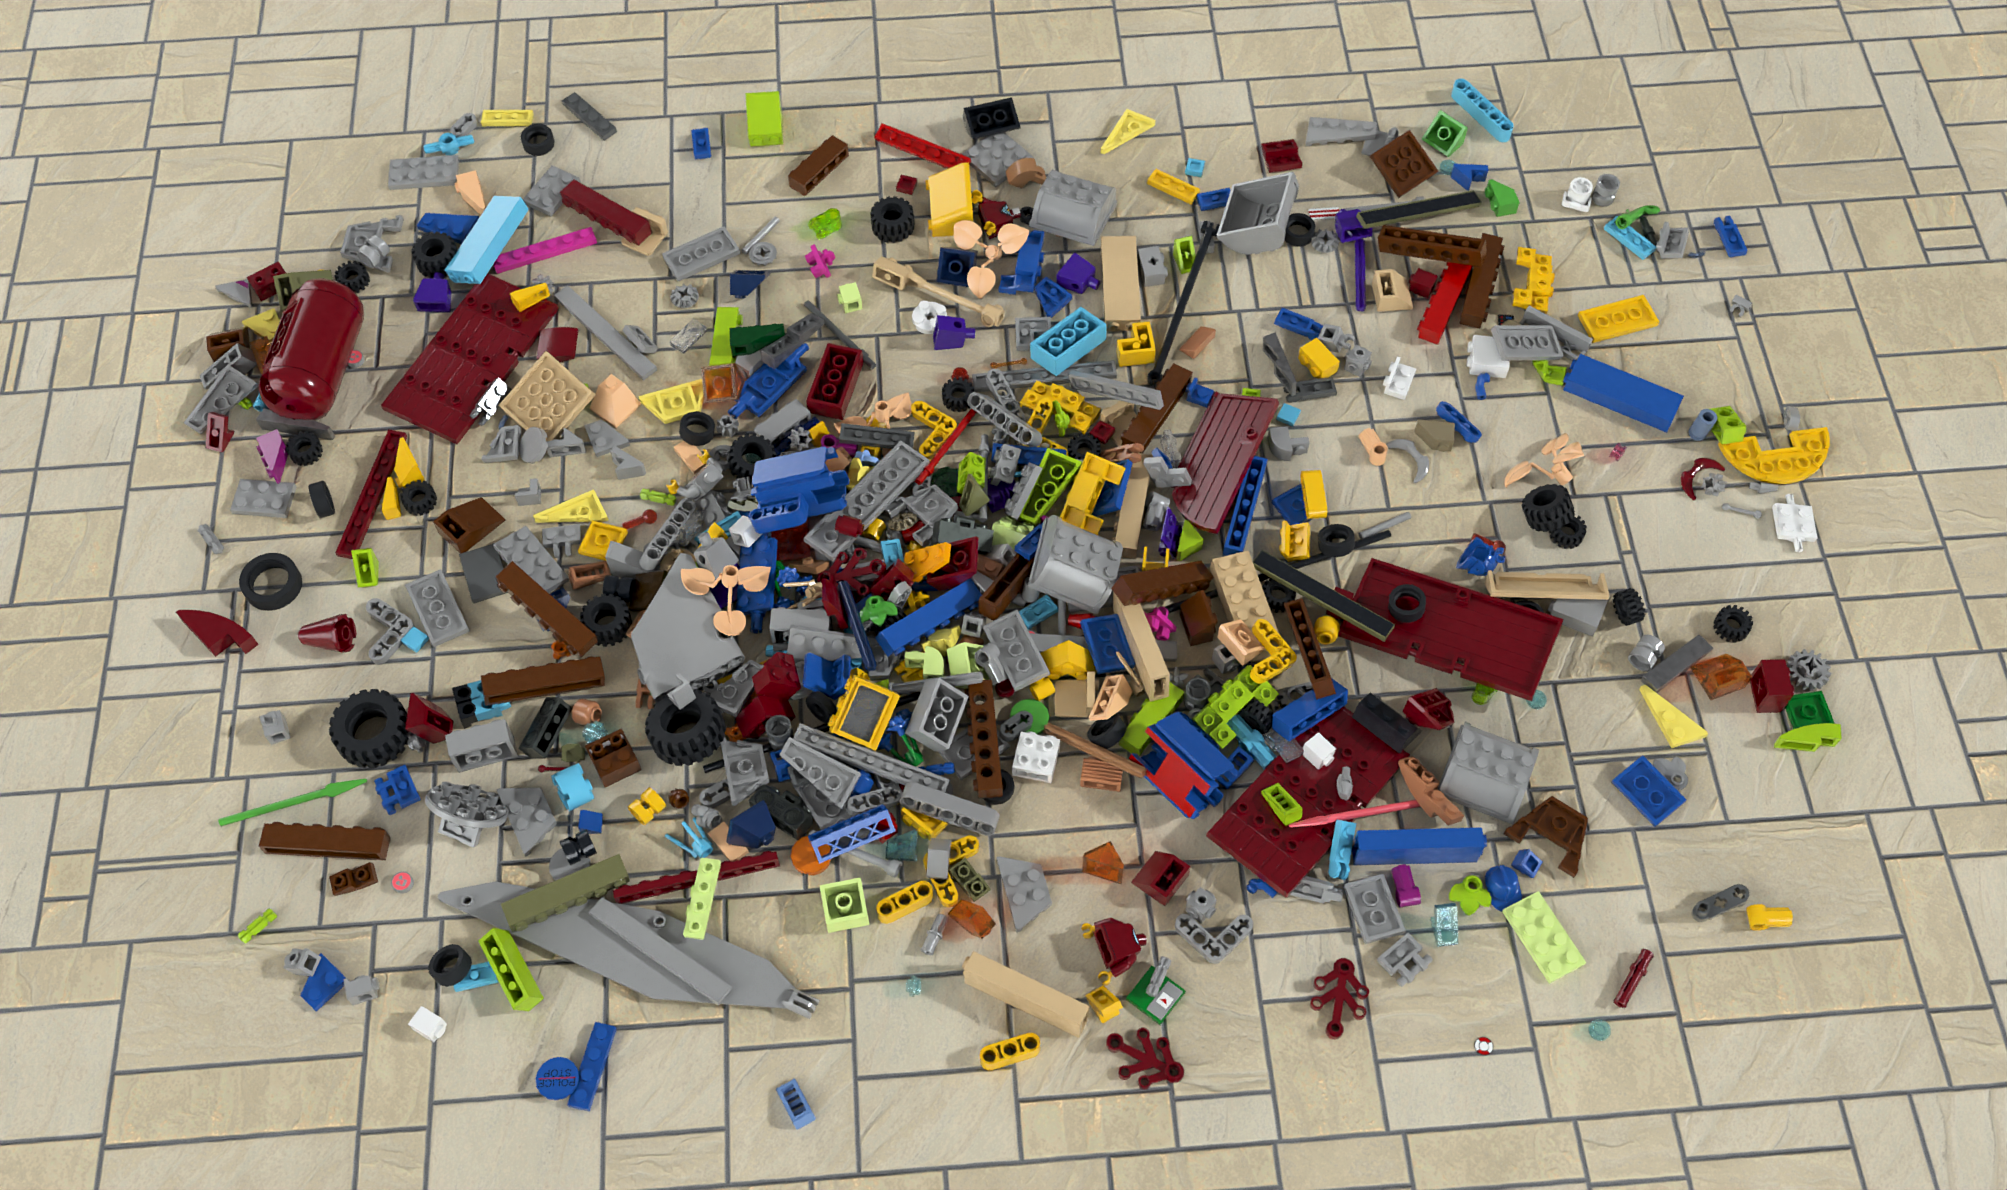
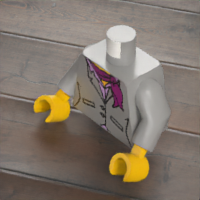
[666,449,724,502]

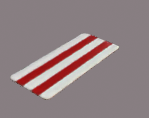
[1309,207,1339,220]

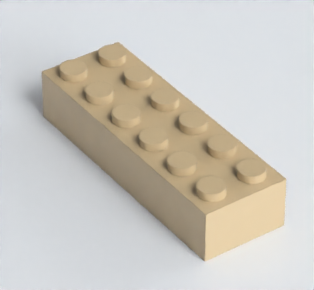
[1209,551,1284,665]

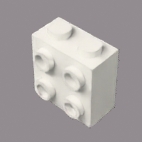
[1467,335,1509,378]
[1012,731,1060,783]

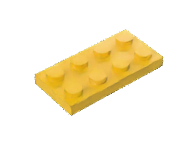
[1578,295,1659,343]

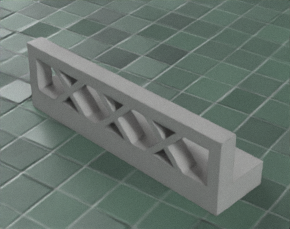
[1519,306,1593,361]

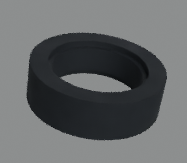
[239,553,302,611]

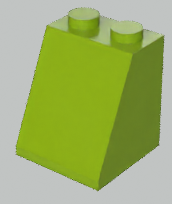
[745,91,784,147]

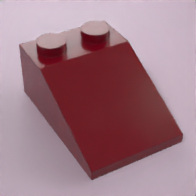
[927,536,979,591]

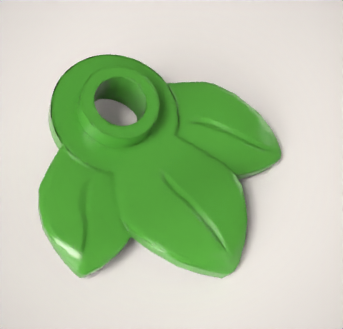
[859,595,898,627]

